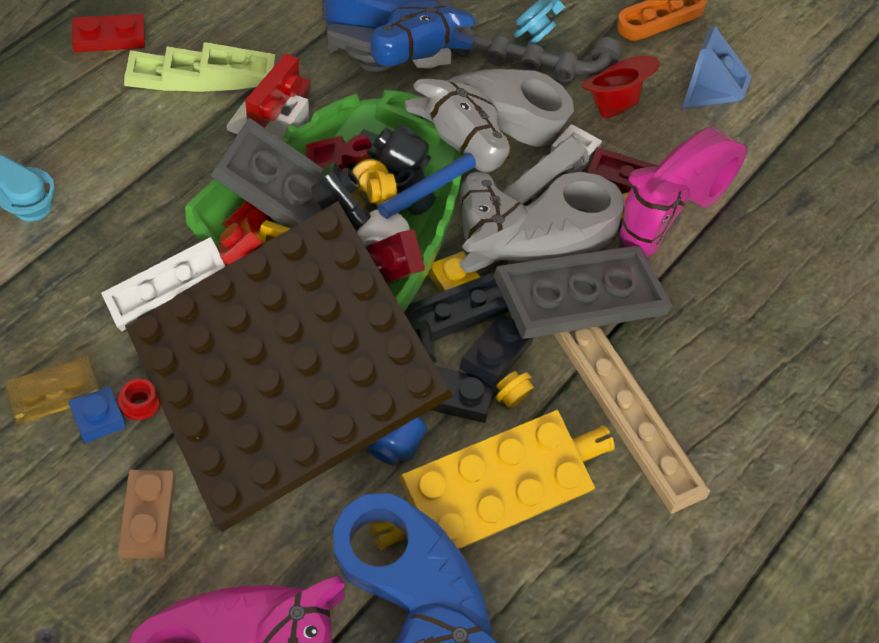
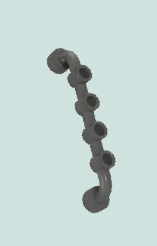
[436,0,622,82]

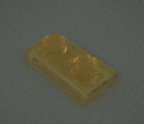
[4,356,99,425]

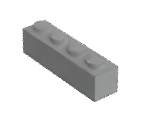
[502,136,589,206]

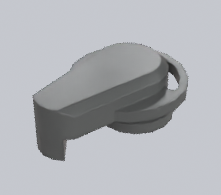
[327,23,393,72]

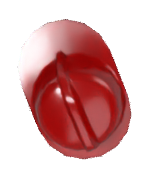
[582,55,660,119]

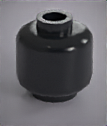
[373,124,431,178]

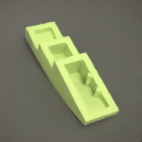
[124,42,275,92]

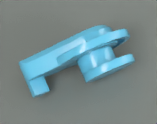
[513,0,565,44]
[0,154,55,221]

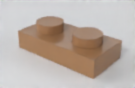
[118,470,175,559]

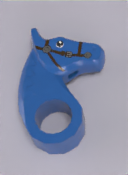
[322,0,476,66]
[333,493,498,643]

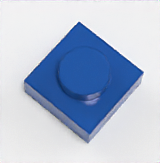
[68,386,125,443]

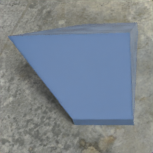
[681,26,752,110]

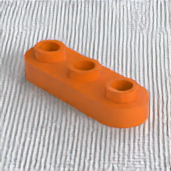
[617,0,707,41]

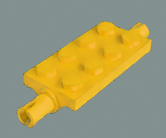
[370,410,615,550]

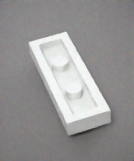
[101,237,226,332]

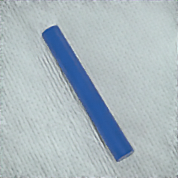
[378,153,476,219]

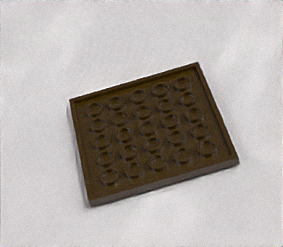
[125,201,453,532]

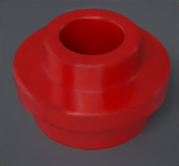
[118,379,161,420]

